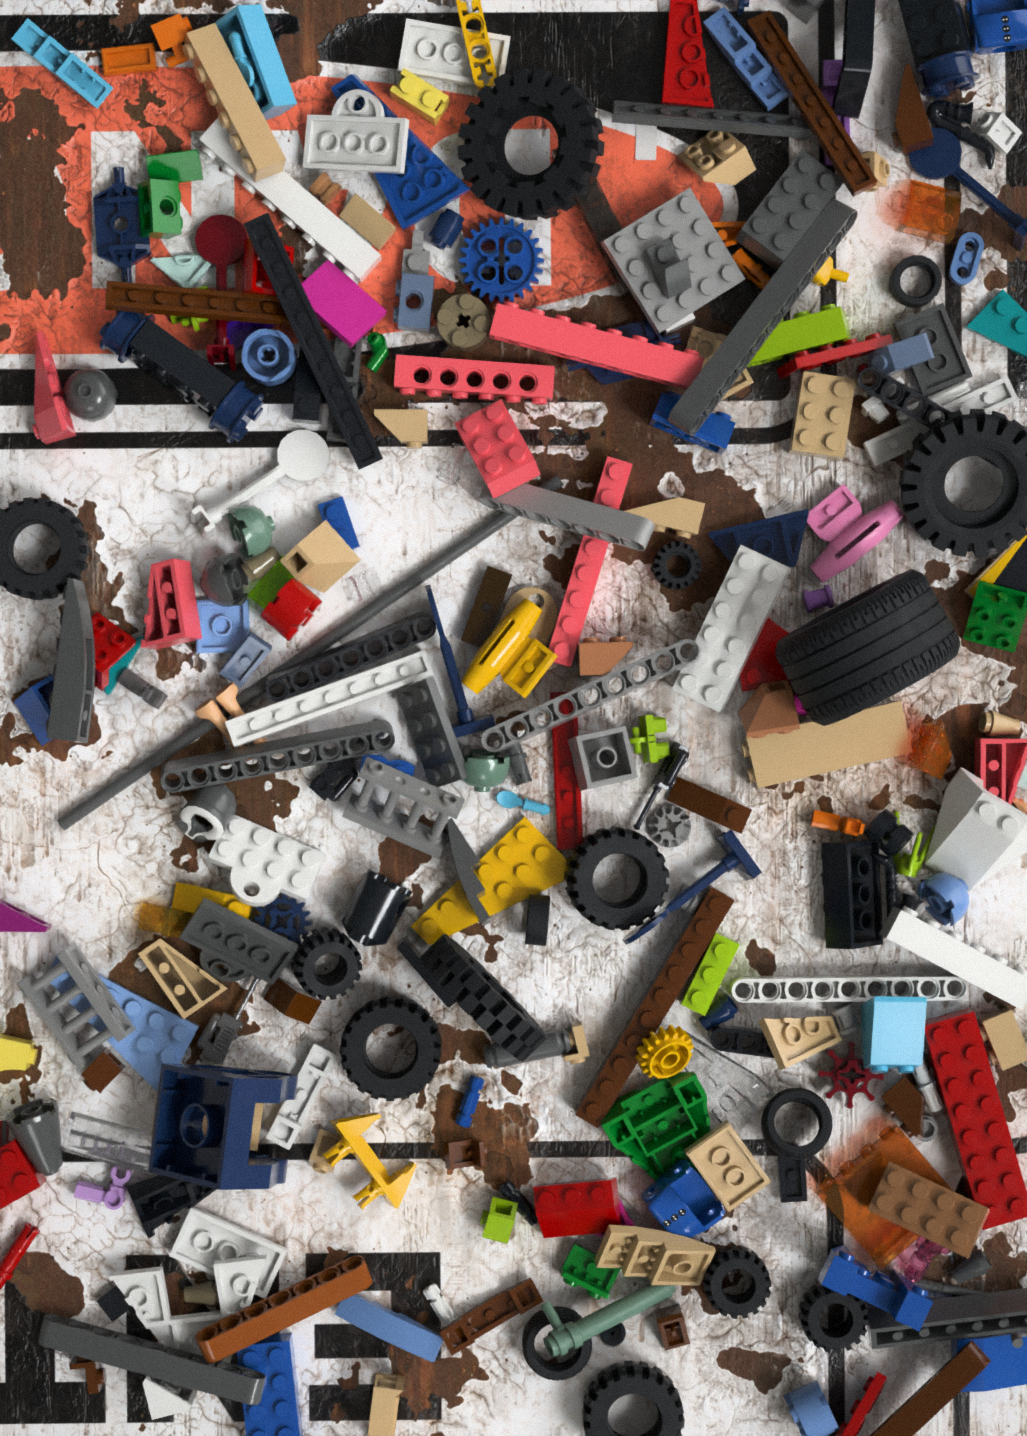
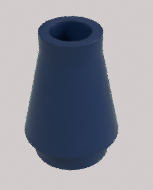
[698,994,739,1031]

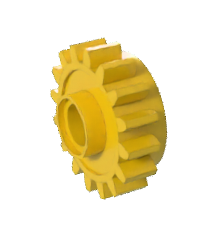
[635,1025,694,1079]

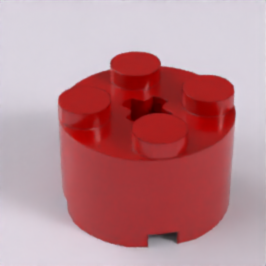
[260,578,323,641]

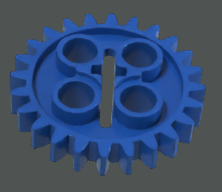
[459,217,544,304]

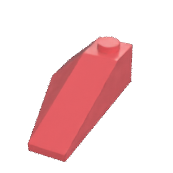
[32,331,77,445]

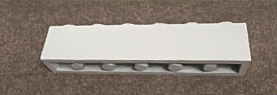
[879,906,1027,1010]

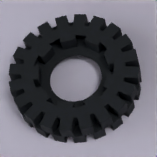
[457,68,605,220]
[899,409,1027,557]
[420,934,547,1062]

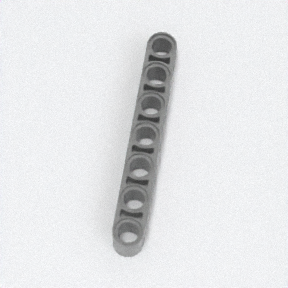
[478,483,655,551]

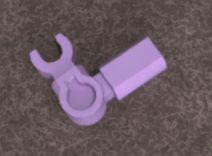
[74,1165,132,1210]

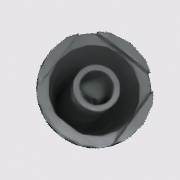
[6,1098,63,1176]

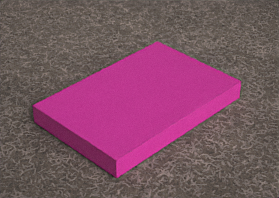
[302,260,387,348]

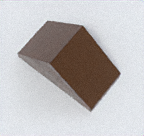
[263,977,322,1025]
[654,1304,690,1351]

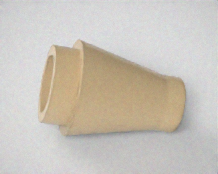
[978,710,1020,736]

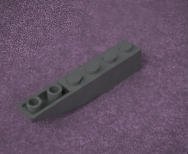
[46,578,95,743]

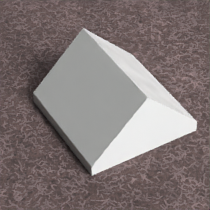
[143,1376,198,1420]

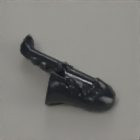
[926,100,995,170]
[873,853,923,922]

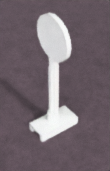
[191,430,329,541]

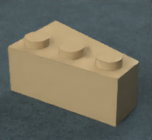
[138,938,228,1019]

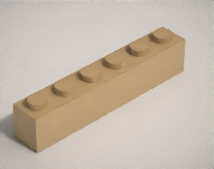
[182,23,286,182]

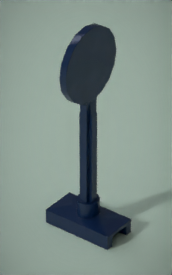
[909,127,1027,252]
[425,585,495,738]
[622,830,762,945]

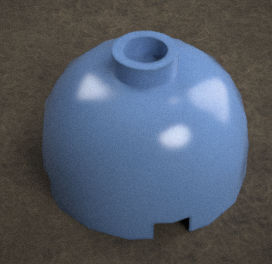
[917,872,970,926]

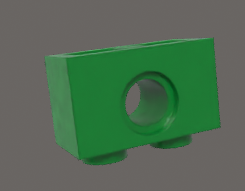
[137,179,183,239]

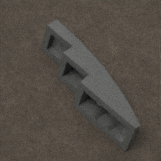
[326,335,363,443]
[447,818,491,927]

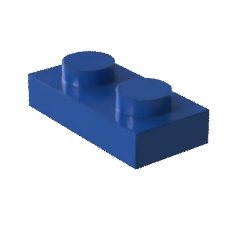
[318,496,360,550]

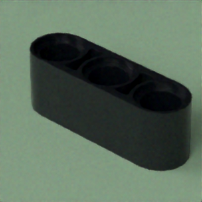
[708,1024,774,1058]

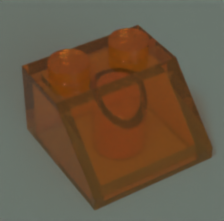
[897,179,962,244]

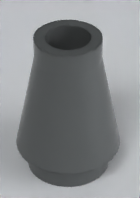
[951,1249,992,1284]

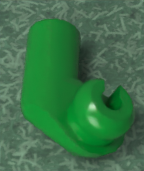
[365,332,389,373]

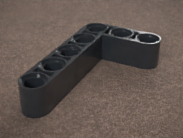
[832,0,875,119]

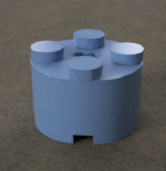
[242,329,297,386]
[783,1380,840,1436]

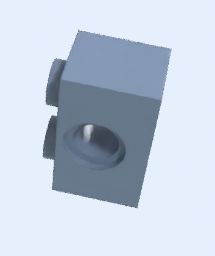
[393,273,435,333]

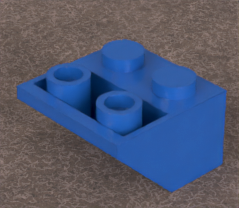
[14,674,54,746]

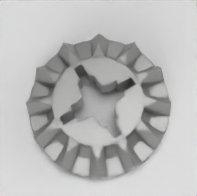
[649,805,691,848]

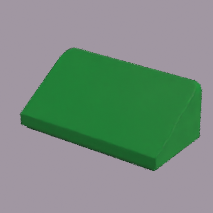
[145,149,203,183]

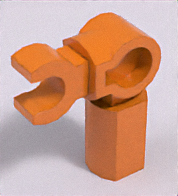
[810,809,865,836]

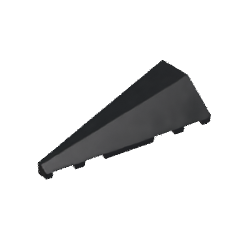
[126,1150,259,1239]

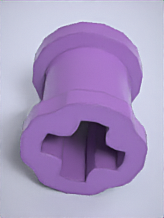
[802,585,834,613]

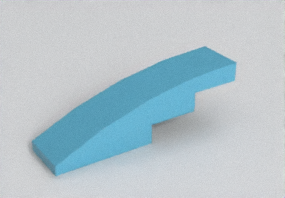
[11,18,113,109]

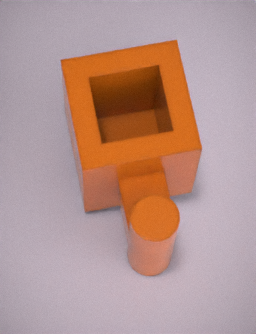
[151,13,193,69]

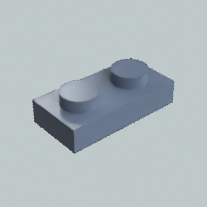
[219,631,272,688]

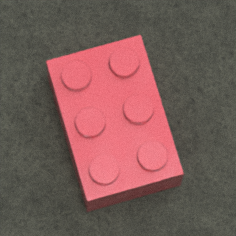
[454,399,541,499]

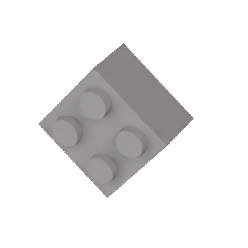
[568,726,638,791]

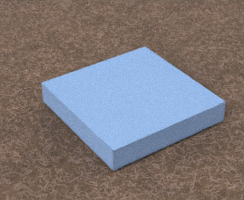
[196,599,250,653]

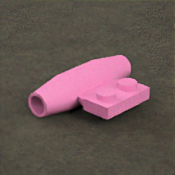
[807,483,904,583]

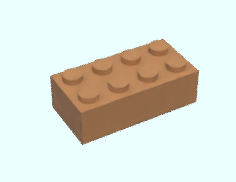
[867,1161,990,1259]

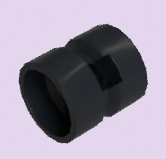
[863,809,914,859]

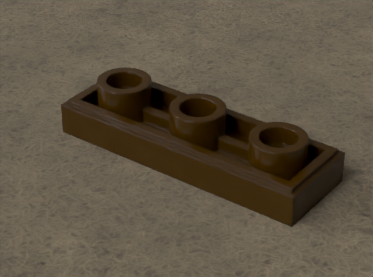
[461,566,512,647]

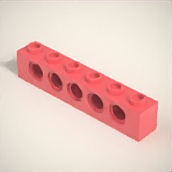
[394,354,555,405]

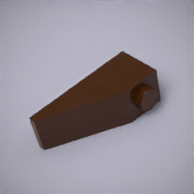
[891,63,934,155]
[667,777,752,834]

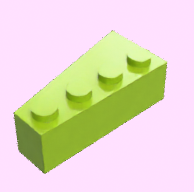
[747,304,852,367]

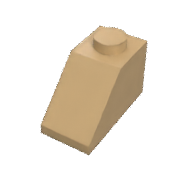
[374,409,428,449]

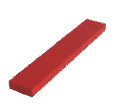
[550,691,583,850]

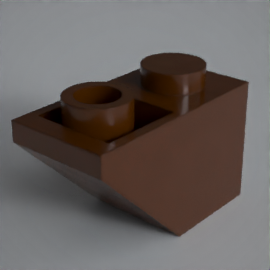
[881,1076,925,1141]

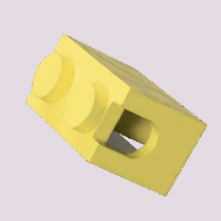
[390,68,449,126]

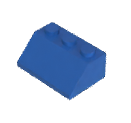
[648,391,735,455]

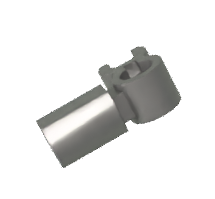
[117,668,168,710]

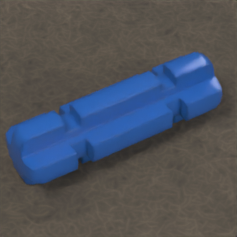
[455,1075,485,1128]

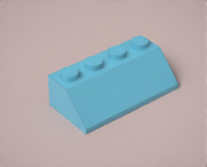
[215,4,297,120]

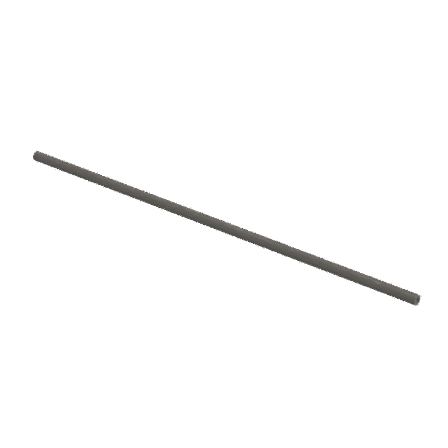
[57,474,563,830]

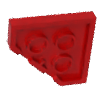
[739,618,791,692]

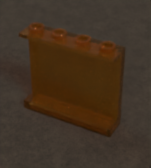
[816,1124,954,1270]

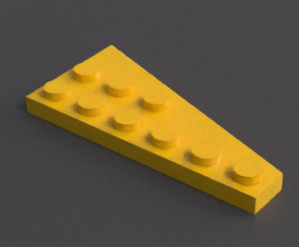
[411,816,568,945]

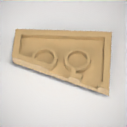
[758,1016,842,1070]

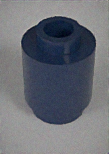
[428,208,464,250]

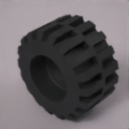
[291,927,362,1000]
[703,1246,772,1319]
[799,1284,869,1353]

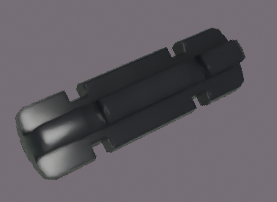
[499,1180,538,1226]

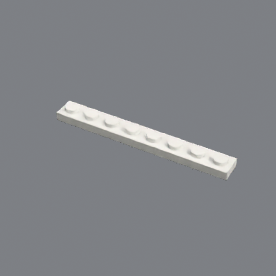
[225,650,434,748]

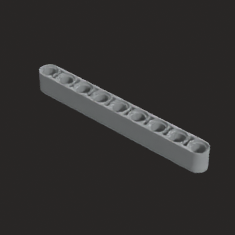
[481,639,701,752]

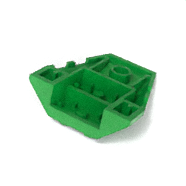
[601,1072,710,1181]

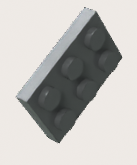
[893,303,973,396]

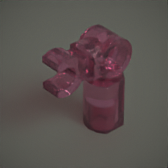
[904,1236,951,1282]

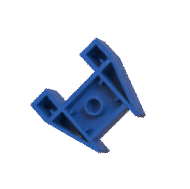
[818,1244,933,1331]

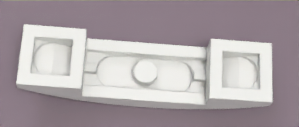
[266,1043,338,1150]

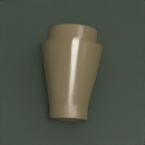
[241,546,281,582]
[184,1279,219,1306]

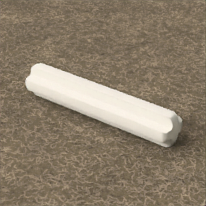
[896,380,971,425]

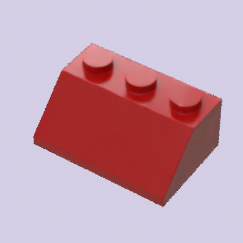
[533,1177,622,1238]

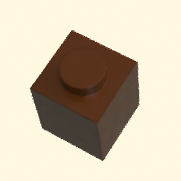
[81,1049,126,1093]

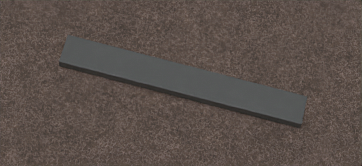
[612,100,816,139]

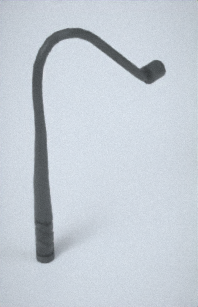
[911,1277,1027,1348]

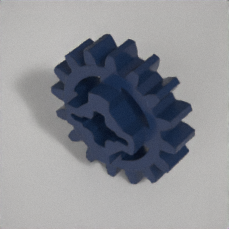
[254,894,312,943]

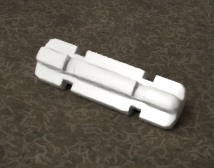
[423,1283,457,1327]

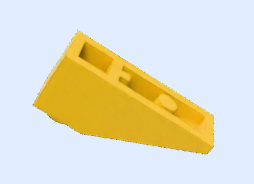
[172,882,253,920]

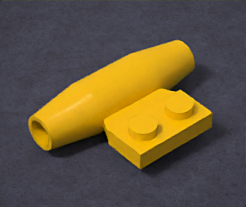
[461,598,558,698]

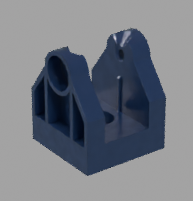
[148,1063,298,1190]

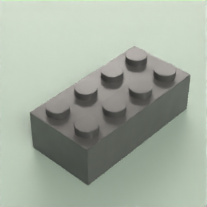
[735,149,844,271]

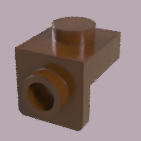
[444,1138,487,1170]
[69,1356,106,1394]

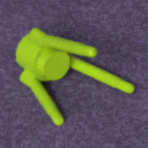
[893,811,935,877]

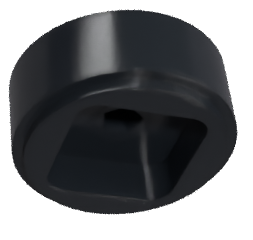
[599,1323,626,1347]

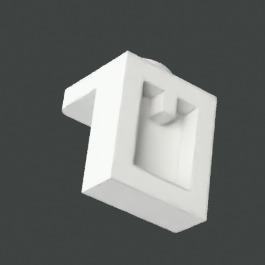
[974,112,1022,154]

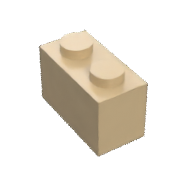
[978,1007,1027,1071]

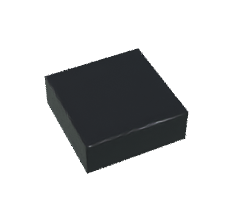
[96,1285,133,1322]

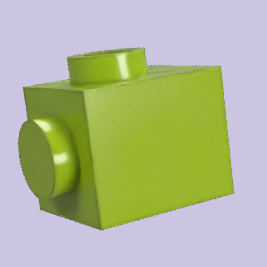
[479,1196,518,1244]

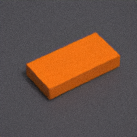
[101,43,158,77]

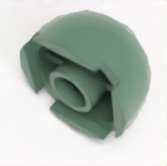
[227,505,275,560]
[461,749,510,792]

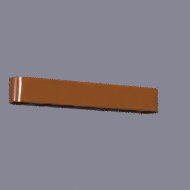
[195,1255,373,1363]

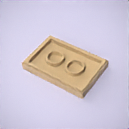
[684,1120,771,1212]

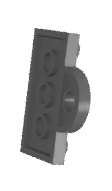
[179,897,298,985]

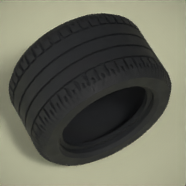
[775,569,960,726]

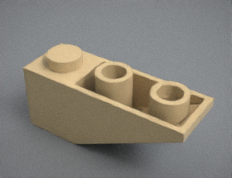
[624,497,705,539]

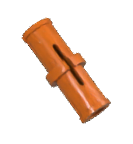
[732,248,771,291]

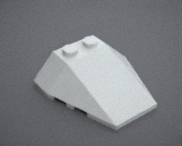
[925,767,1027,892]

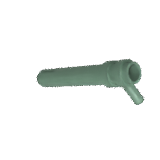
[541,1284,676,1357]

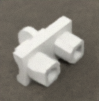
[860,377,909,424]

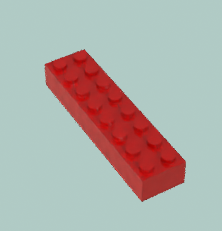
[924,1008,1027,1230]

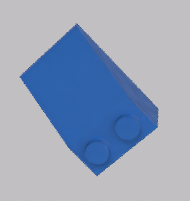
[951,1331,1027,1392]

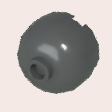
[63,368,118,422]
[200,553,248,607]

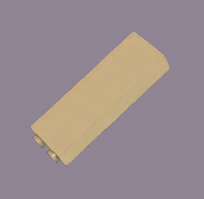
[741,701,913,788]

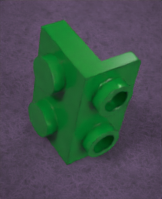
[560,1242,621,1300]

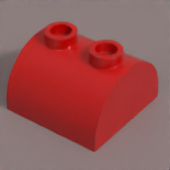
[242,238,294,296]

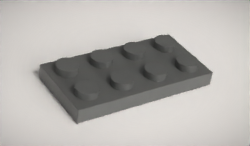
[395,676,469,787]

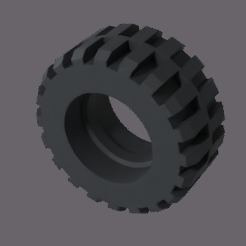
[0,497,90,600]
[564,827,669,931]
[340,996,442,1101]
[582,1361,685,1436]

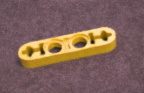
[456,0,497,90]

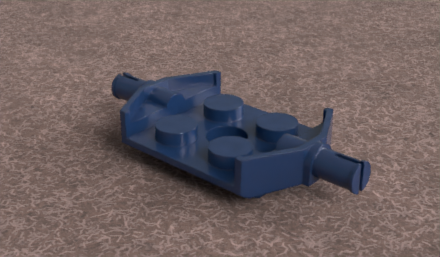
[93,167,152,283]
[566,319,681,386]

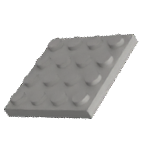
[601,188,745,335]

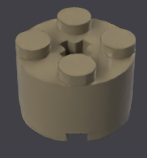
[437,294,490,352]

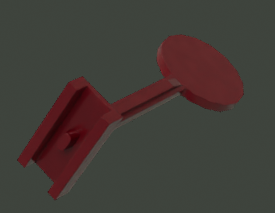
[195,214,247,371]

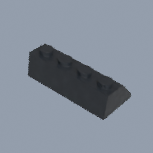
[821,840,883,949]

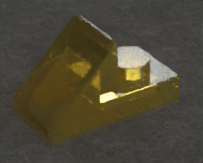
[138,902,193,938]

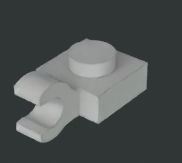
[401,230,430,276]

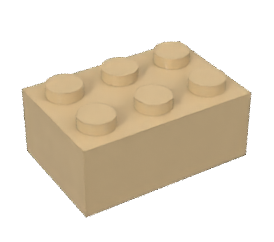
[788,371,856,461]

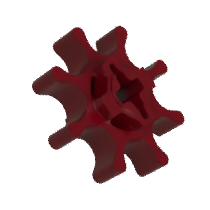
[816,1042,884,1109]

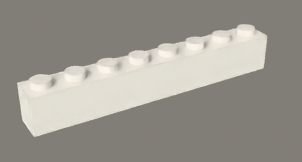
[199,118,382,283]

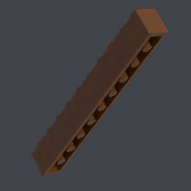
[574,885,735,1128]

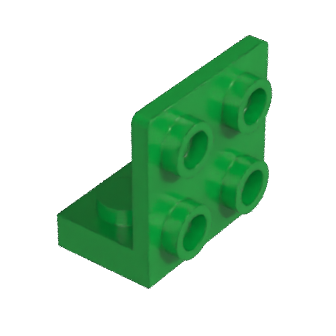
[963,580,1027,652]

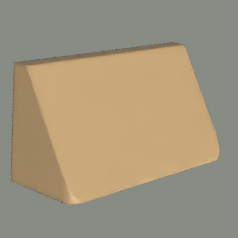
[339,193,396,251]

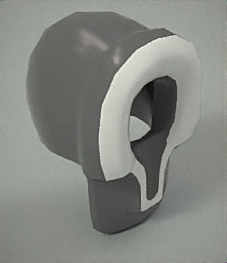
[177,783,237,843]

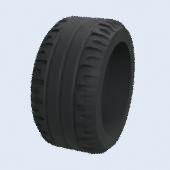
[761,1088,833,1160]
[522,1306,592,1381]

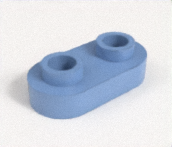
[948,232,984,286]

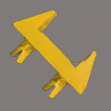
[322,1112,417,1210]

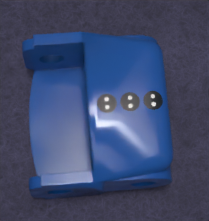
[964,0,1027,55]
[641,1159,725,1238]

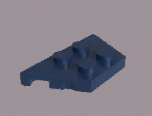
[708,509,809,568]

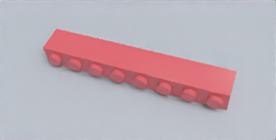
[489,301,704,390]
[548,456,633,668]

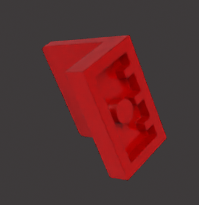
[91,612,136,691]

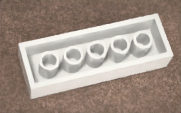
[672,545,791,712]

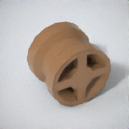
[308,172,342,206]

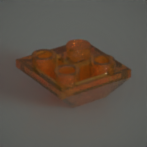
[907,719,952,780]

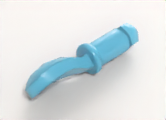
[228,32,254,87]
[496,791,550,815]

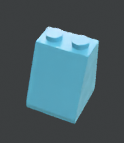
[860,996,927,1073]

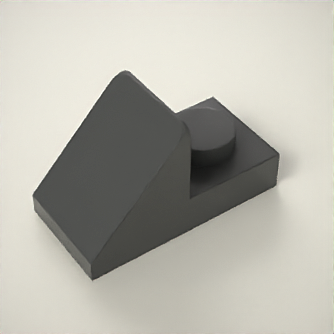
[644,238,692,299]

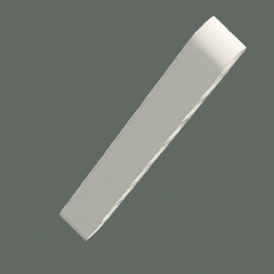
[729,974,967,1003]

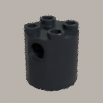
[339,869,412,946]

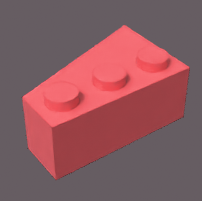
[140,558,202,650]
[974,738,1027,805]

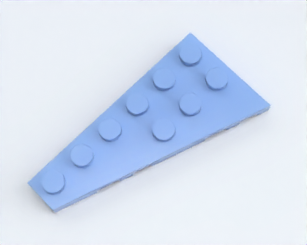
[50,956,200,1091]

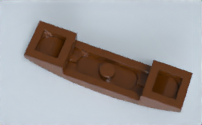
[439,1277,544,1356]

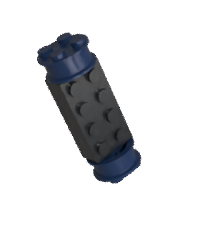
[898,0,979,100]
[99,311,264,443]

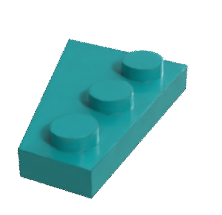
[965,289,1027,359]

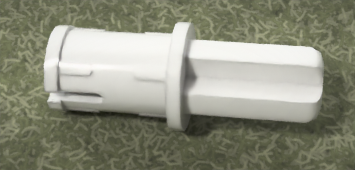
[912,1059,944,1112]

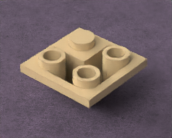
[677,131,756,185]
[280,520,361,593]

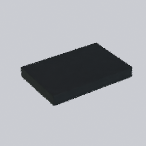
[397,936,457,1008]

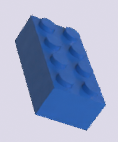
[237,1333,303,1436]

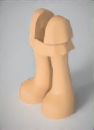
[194,682,267,762]

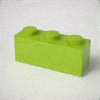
[679,932,740,1016]

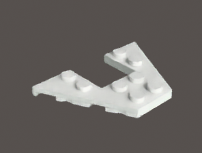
[109,1254,267,1363]

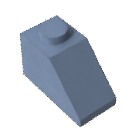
[867,333,935,376]

